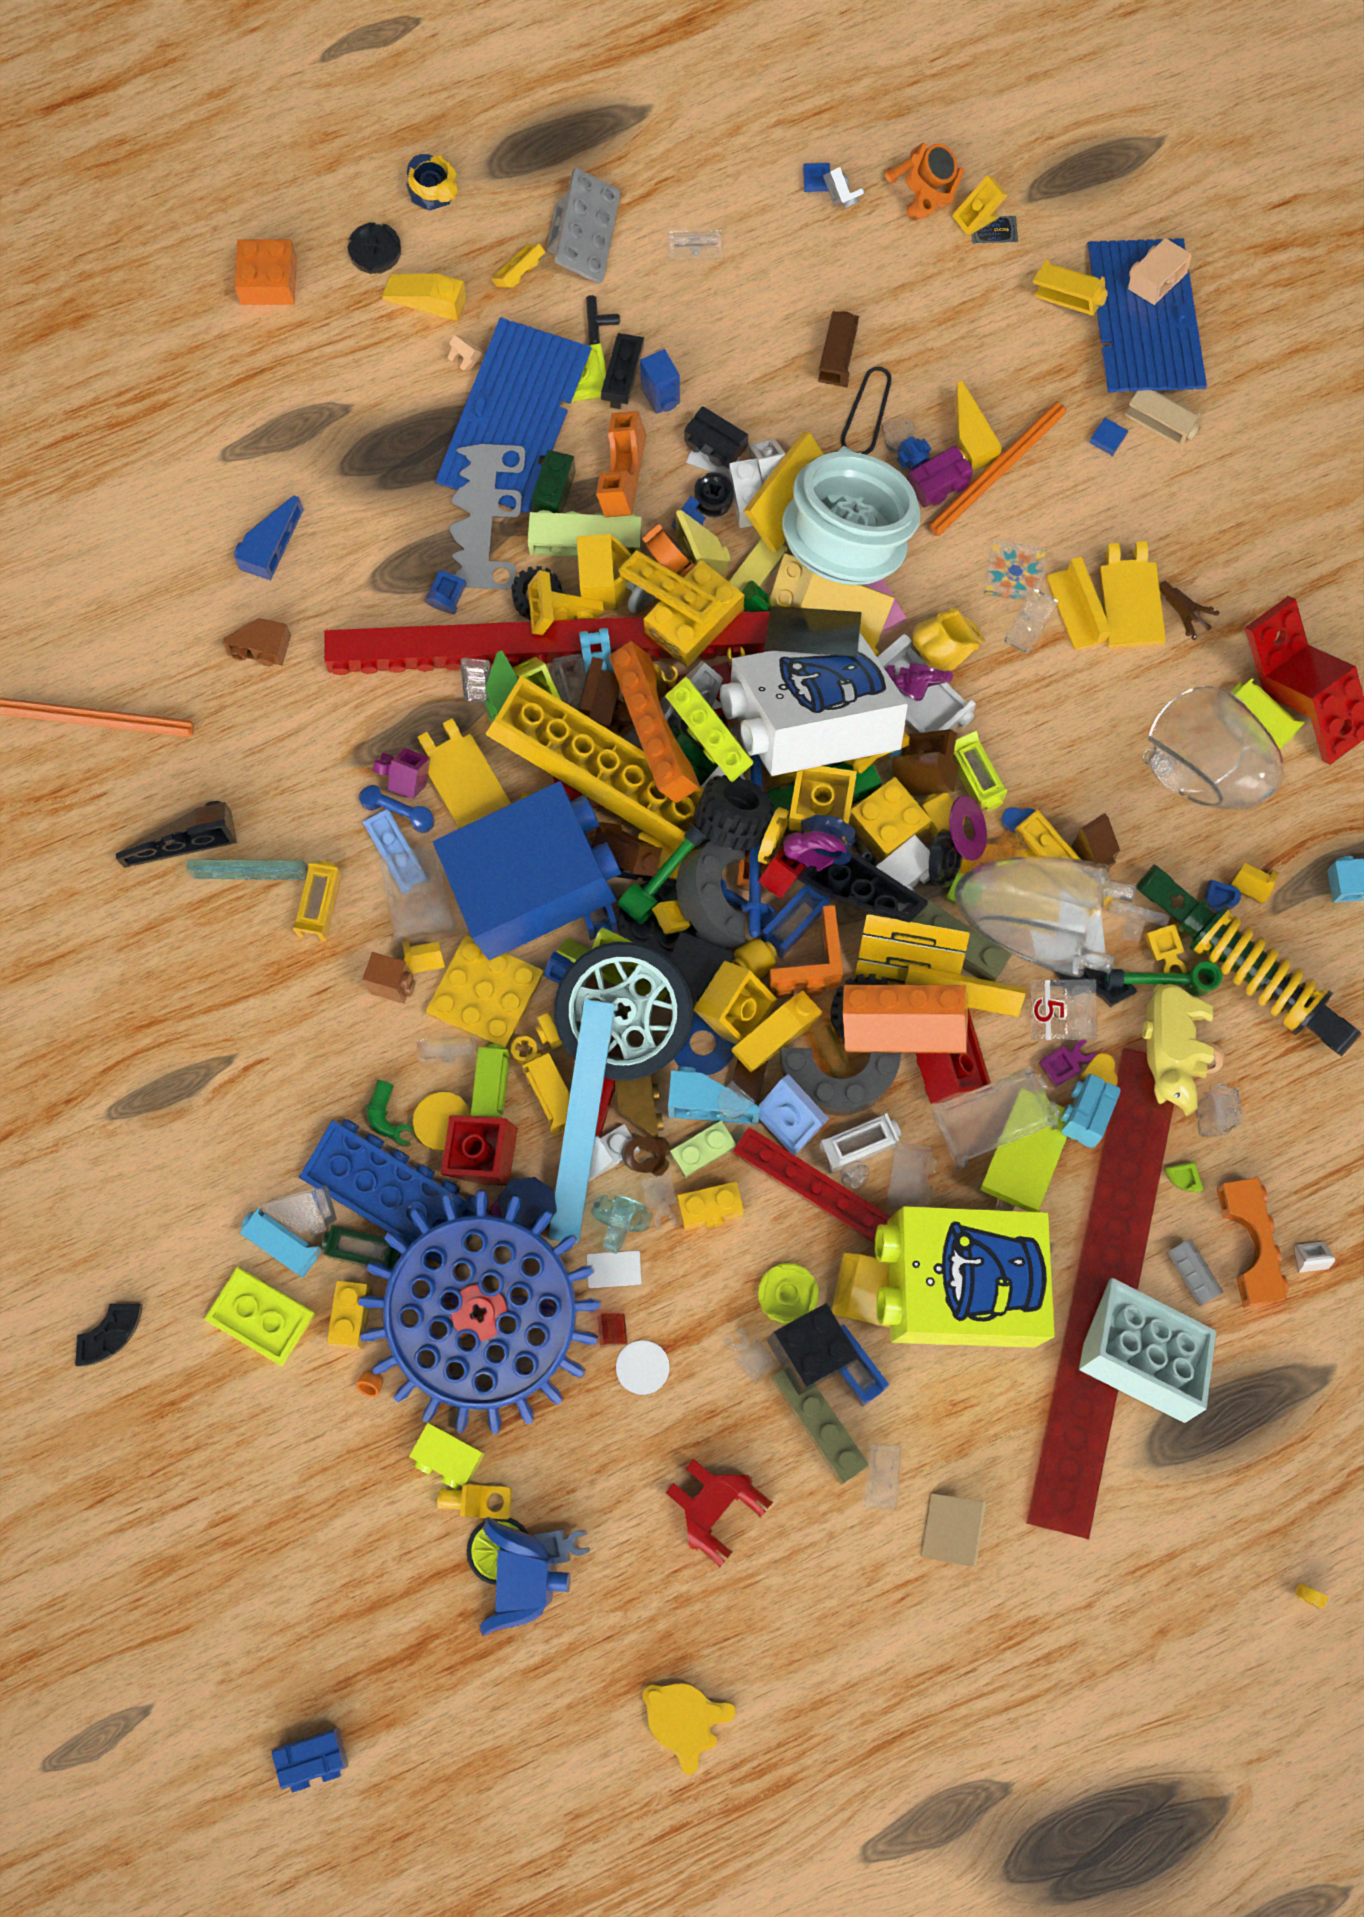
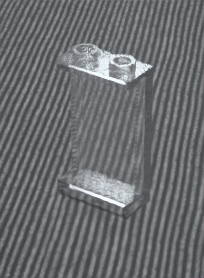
[932,1067,1061,1170]

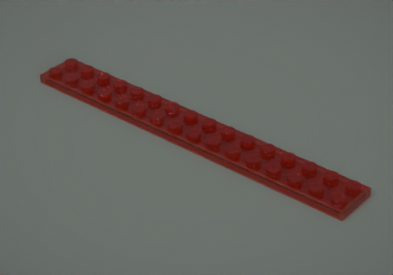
[1026,1048,1174,1540]

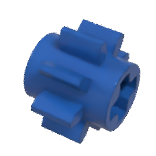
[896,436,931,470]

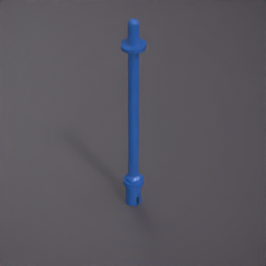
[742,754,768,938]

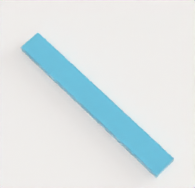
[548,999,615,1244]

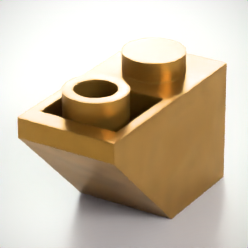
[615,1075,664,1139]

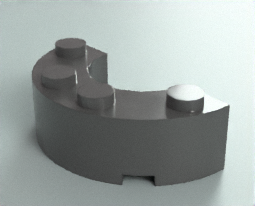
[676,838,745,950]
[780,1047,901,1116]

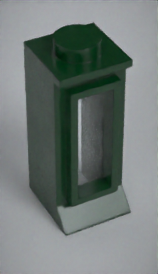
[322,1225,400,1269]

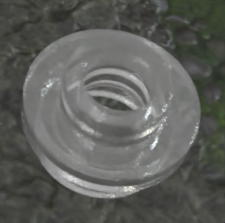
[840,1161,870,1188]

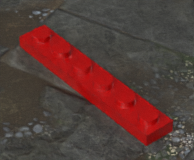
[732,1127,891,1244]

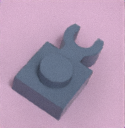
[532,1528,590,1564]

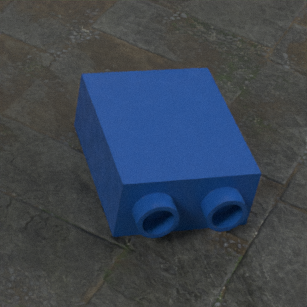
[432,781,622,960]

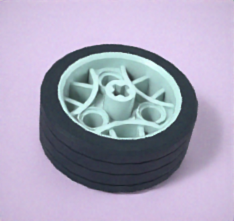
[554,942,694,1080]

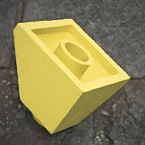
[676,510,731,575]

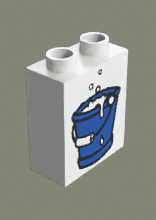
[720,634,908,776]

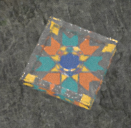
[984,540,1047,603]

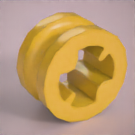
[511,1036,538,1065]

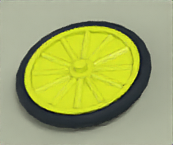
[467,1518,530,1585]

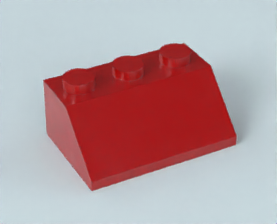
[915,1009,993,1104]

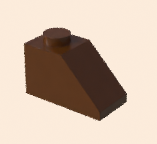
[1071,813,1120,873]

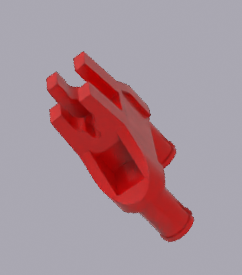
[665,1459,773,1568]

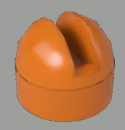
[356,1370,383,1397]

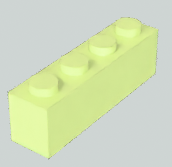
[528,510,642,557]

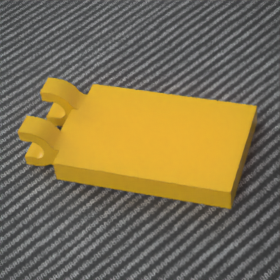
[1098,541,1166,648]
[417,718,512,828]

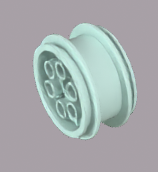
[782,452,921,585]

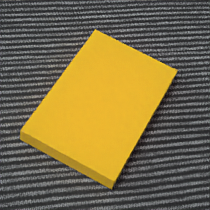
[800,573,895,648]

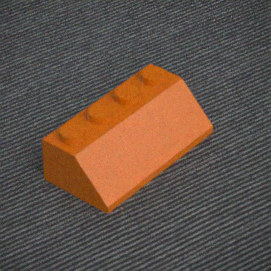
[843,985,968,1053]

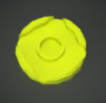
[758,1263,819,1324]

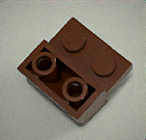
[892,729,959,796]

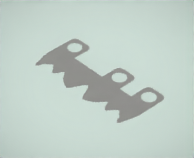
[449,444,525,590]

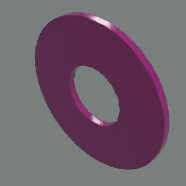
[949,796,987,861]

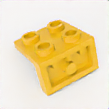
[770,551,813,608]

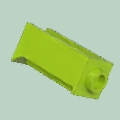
[471,1044,510,1118]

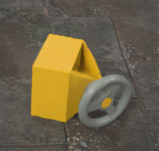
[577,534,656,613]

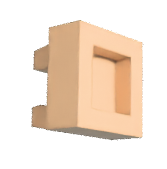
[448,335,486,372]

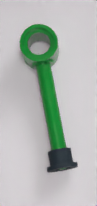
[618,822,709,924]
[1104,961,1222,997]

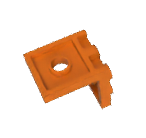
[768,905,843,999]

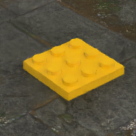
[426,935,544,1049]

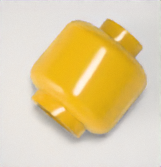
[732,938,777,980]

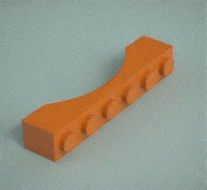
[609,641,700,803]

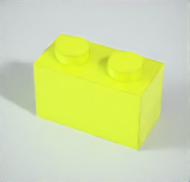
[409,1423,485,1490]

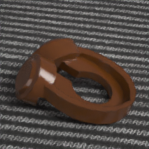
[621,1136,670,1176]

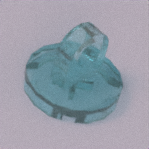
[591,1195,653,1254]

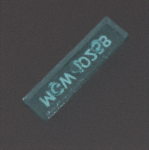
[187,860,308,880]

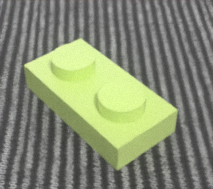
[670,1120,737,1178]

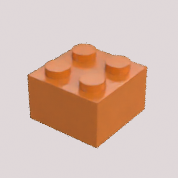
[234,239,297,305]

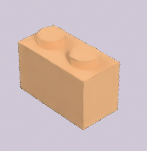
[1128,238,1191,305]

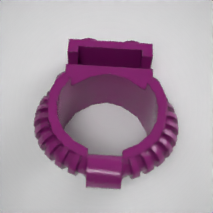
[884,663,953,701]

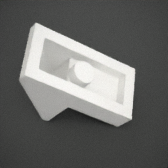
[588,1124,640,1182]

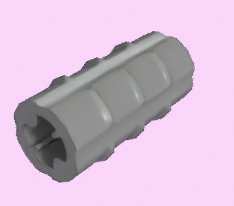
[1167,1239,1223,1306]

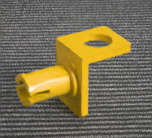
[437,1484,512,1519]

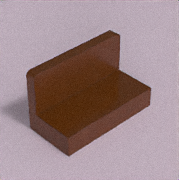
[578,657,619,728]

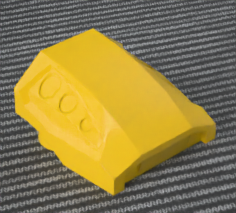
[831,1253,890,1329]

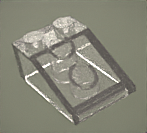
[380,845,455,942]

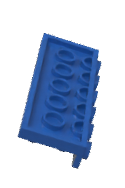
[299,1118,491,1267]

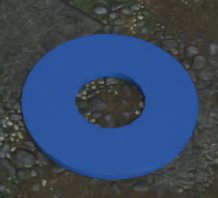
[674,1011,736,1075]

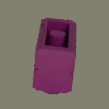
[907,445,973,508]

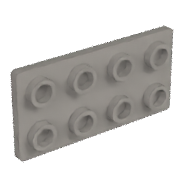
[546,168,620,284]

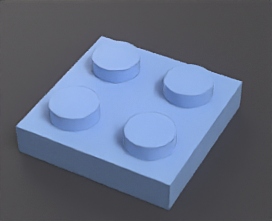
[758,1074,829,1155]

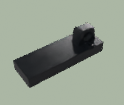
[601,333,644,409]

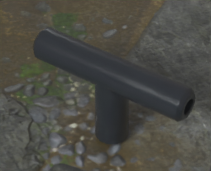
[586,295,620,345]
[852,833,876,865]

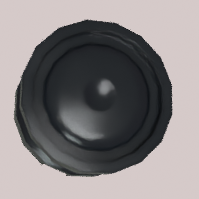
[694,472,733,517]

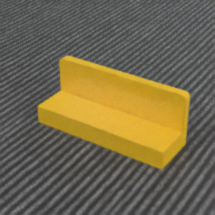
[1046,556,1111,651]

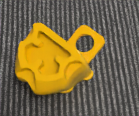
[911,608,985,671]

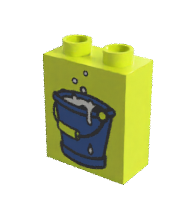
[875,1206,1055,1348]

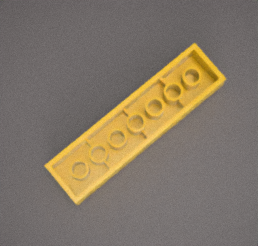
[486,676,704,850]

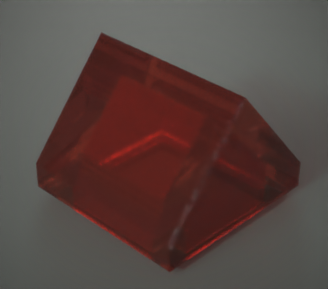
[597,1313,627,1348]

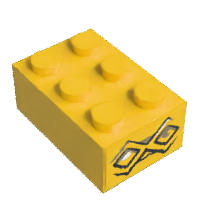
[644,560,744,668]

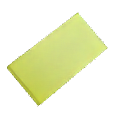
[980,1089,1067,1212]

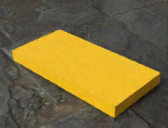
[743,432,824,552]

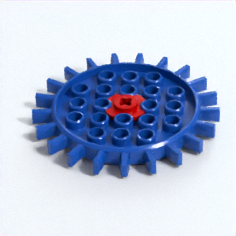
[358,1189,601,1434]

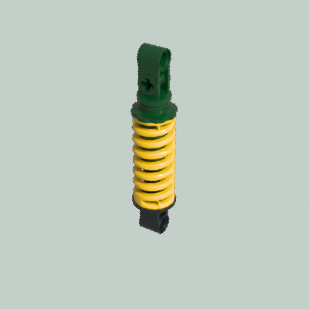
[1134,864,1362,1057]

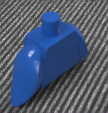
[479,1516,571,1637]

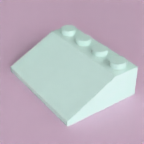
[1079,1278,1216,1423]

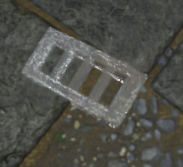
[460,658,491,703]

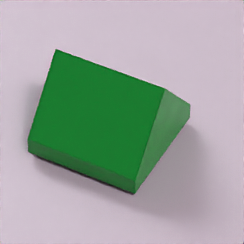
[742,580,771,612]

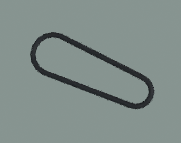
[841,367,892,455]

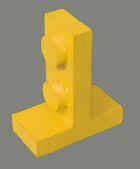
[528,570,604,635]

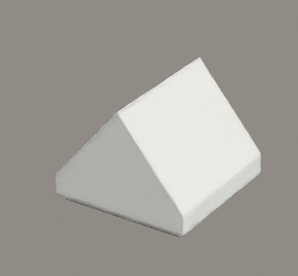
[1294,1241,1335,1273]

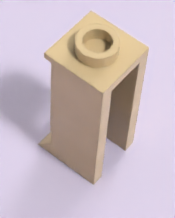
[1125,390,1201,448]

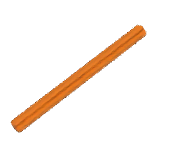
[929,401,1066,536]
[0,698,194,737]

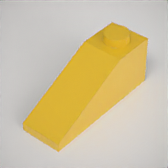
[382,273,467,321]
[954,381,1002,472]
[731,991,823,1072]

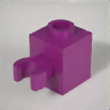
[373,748,430,799]

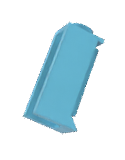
[240,1208,324,1278]

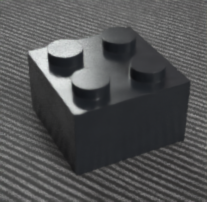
[767,1303,859,1395]

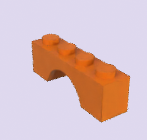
[596,410,646,518]
[1216,1178,1289,1308]

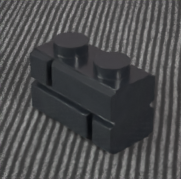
[684,406,748,469]

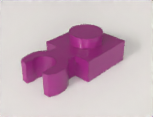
[1039,1039,1096,1088]

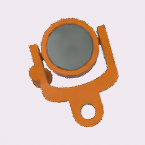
[885,142,965,221]
[642,524,695,601]

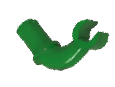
[365,1080,415,1147]

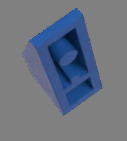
[234,495,304,581]

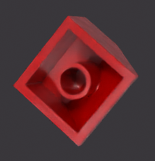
[440,1115,518,1186]

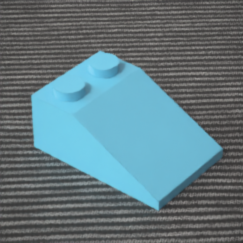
[668,1067,760,1125]

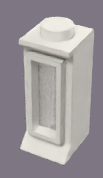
[819,1113,901,1173]

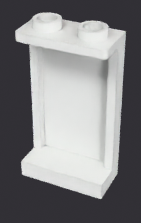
[877,633,976,733]

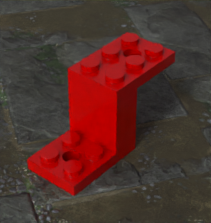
[1245,596,1364,765]

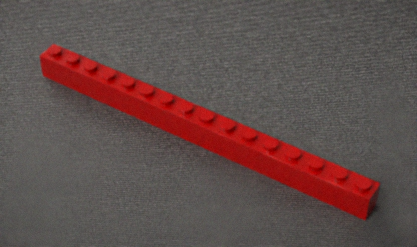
[324,611,772,675]

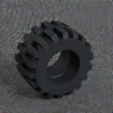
[693,775,775,851]

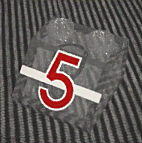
[1030,979,1097,1040]

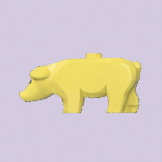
[1142,984,1214,1116]

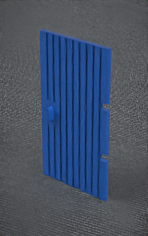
[1088,238,1207,392]
[435,317,592,514]

